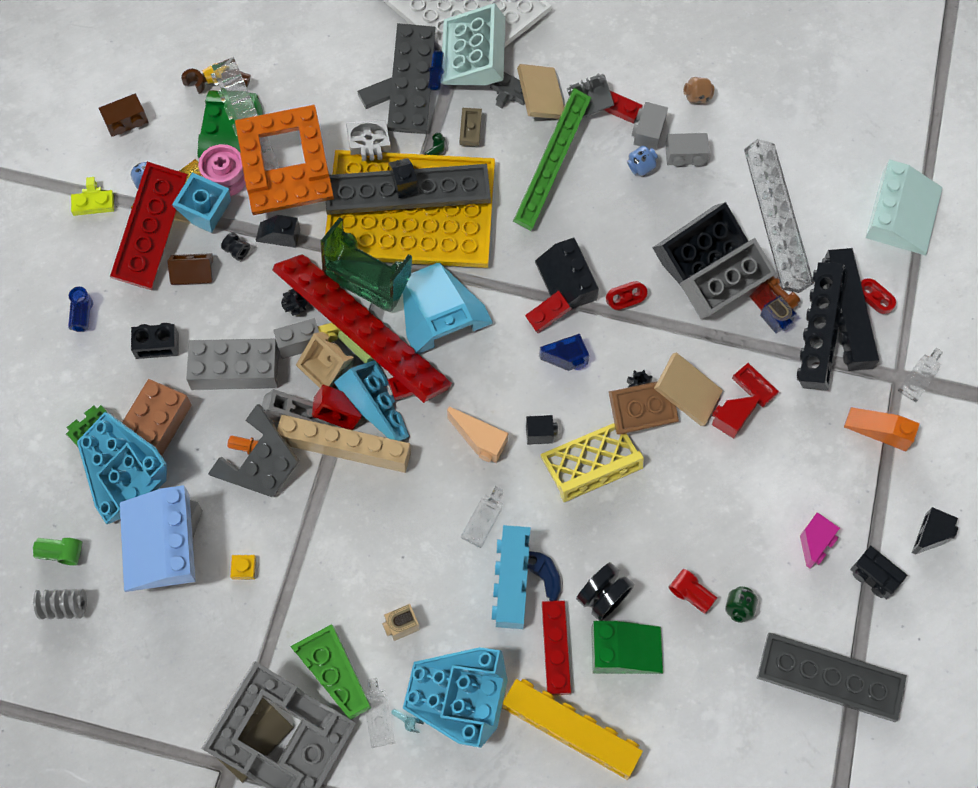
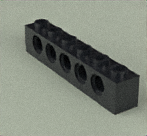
[797,262,847,390]

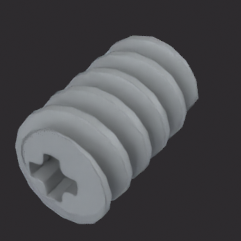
[33,589,87,619]

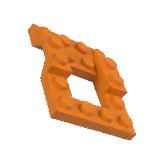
[235,105,334,216]

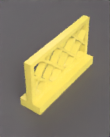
[541,423,644,502]

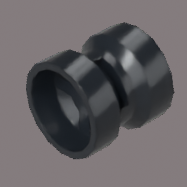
[221,232,250,261]

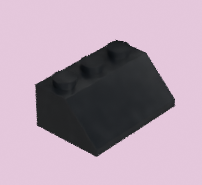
[535,237,599,309]

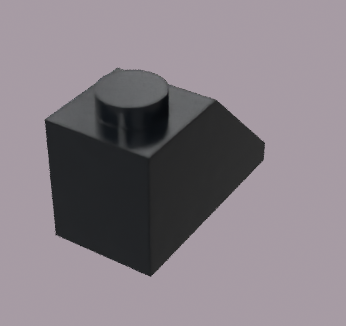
[388,158,418,199]
[256,215,300,248]
[912,507,958,554]

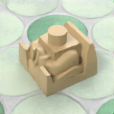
[296,332,354,388]

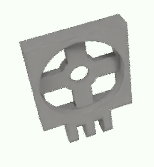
[346,120,391,161]

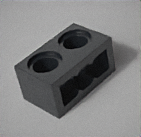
[131,323,179,359]

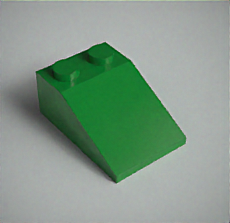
[591,621,663,674]

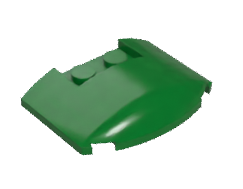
[197,90,263,158]

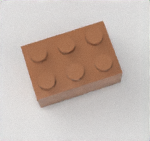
[122,379,192,456]

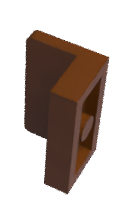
[167,253,213,285]

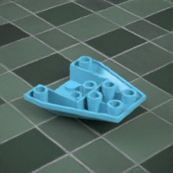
[401,263,493,354]
[77,412,167,524]
[403,647,508,748]

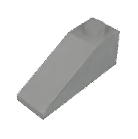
[262,389,330,425]

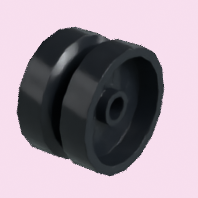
[576,562,635,621]

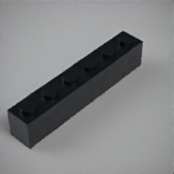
[822,248,879,371]

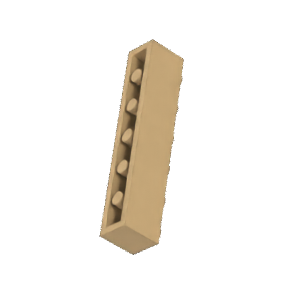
[277,415,411,473]

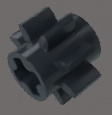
[281,289,307,316]
[627,370,653,387]

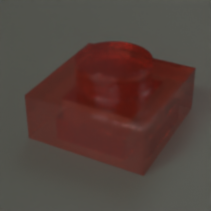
[749,282,780,312]

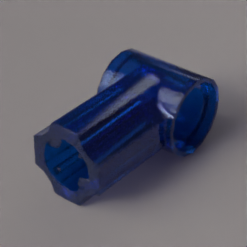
[68,286,93,332]

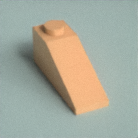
[447,406,508,463]

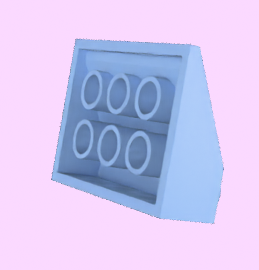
[120,485,196,592]

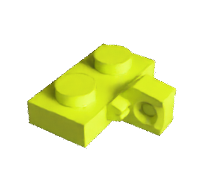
[71,177,114,216]

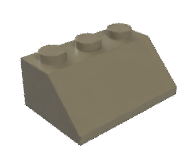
[217,697,294,783]

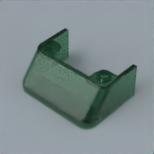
[321,217,412,312]

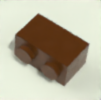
[99,93,149,137]

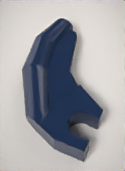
[527,551,561,601]

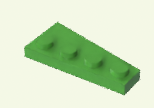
[290,624,372,720]

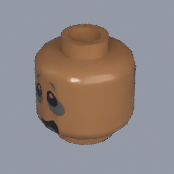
[683,77,714,104]

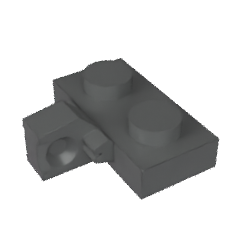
[490,72,525,108]

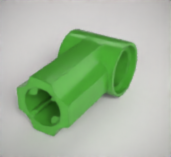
[33,538,83,566]

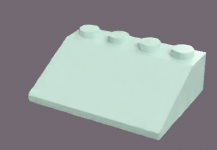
[440,3,505,85]
[866,159,942,255]

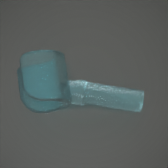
[391,709,424,733]

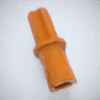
[227,436,259,455]

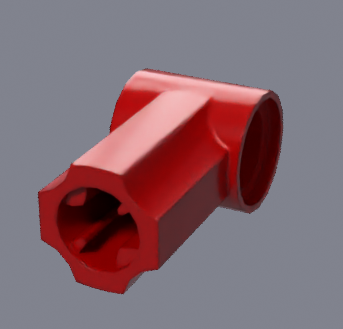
[668,569,717,614]

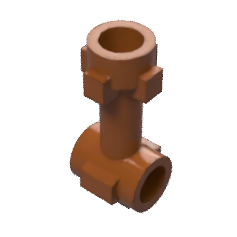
[764,276,800,310]

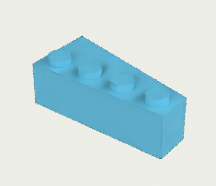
[491,525,531,629]

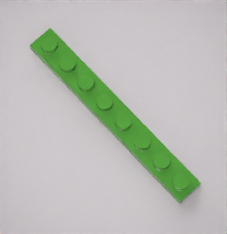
[513,88,591,231]

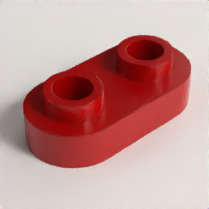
[861,278,896,314]
[606,281,648,310]

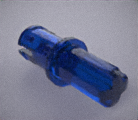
[428,50,444,91]

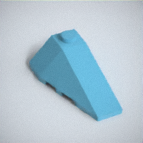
[334,360,409,441]

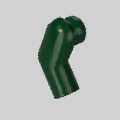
[424,133,446,155]

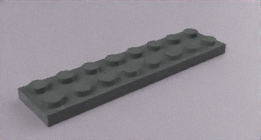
[326,164,491,215]

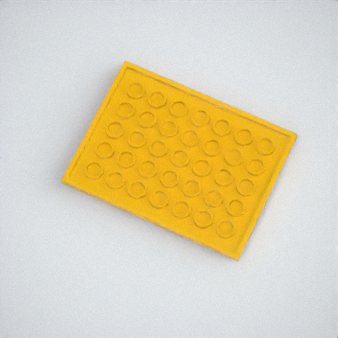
[323,150,495,268]

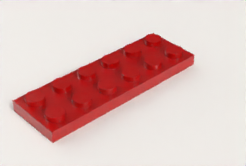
[110,161,188,290]

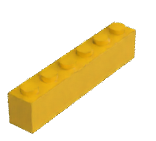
[502,679,643,780]

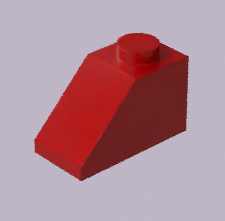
[312,384,361,430]
[712,396,760,439]

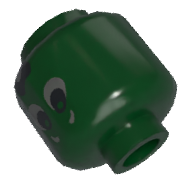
[725,586,758,623]

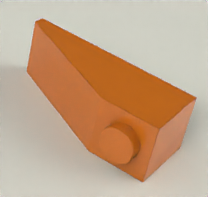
[844,407,920,451]

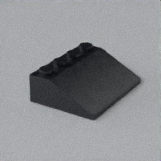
[652,202,748,286]

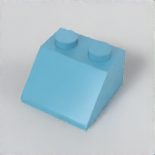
[172,172,231,233]

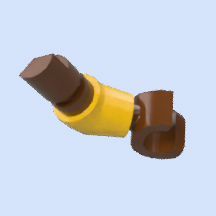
[181,63,251,94]

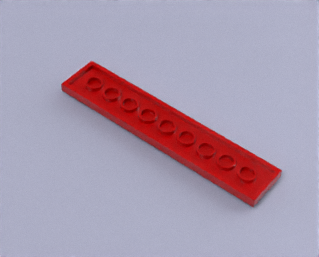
[272,254,452,403]

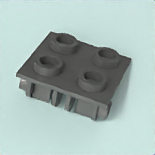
[567,73,614,118]

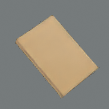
[517,64,564,119]
[654,352,723,426]

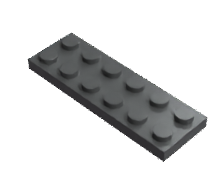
[387,23,436,134]
[757,632,907,722]

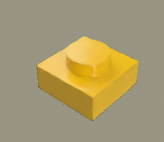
[230,555,256,580]

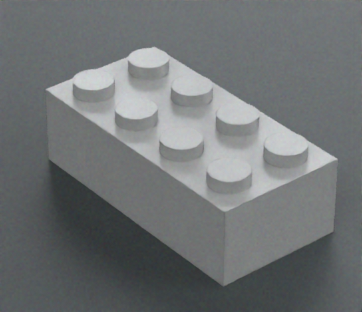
[680,238,777,319]
[186,338,279,390]

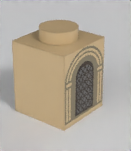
[382,604,420,641]

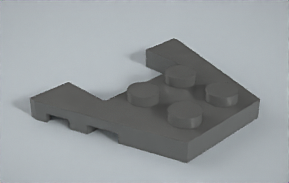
[208,404,299,497]

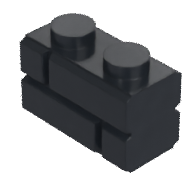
[850,545,908,600]

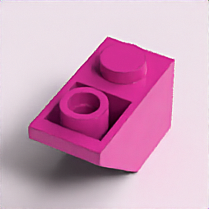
[800,512,840,568]

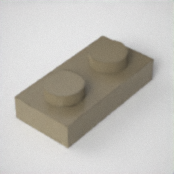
[459,108,482,146]

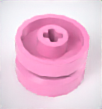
[198,144,246,196]

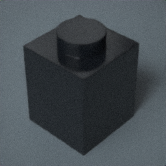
[526,415,558,445]

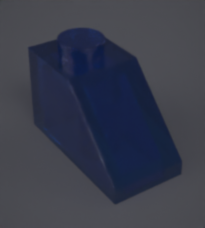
[539,334,589,371]

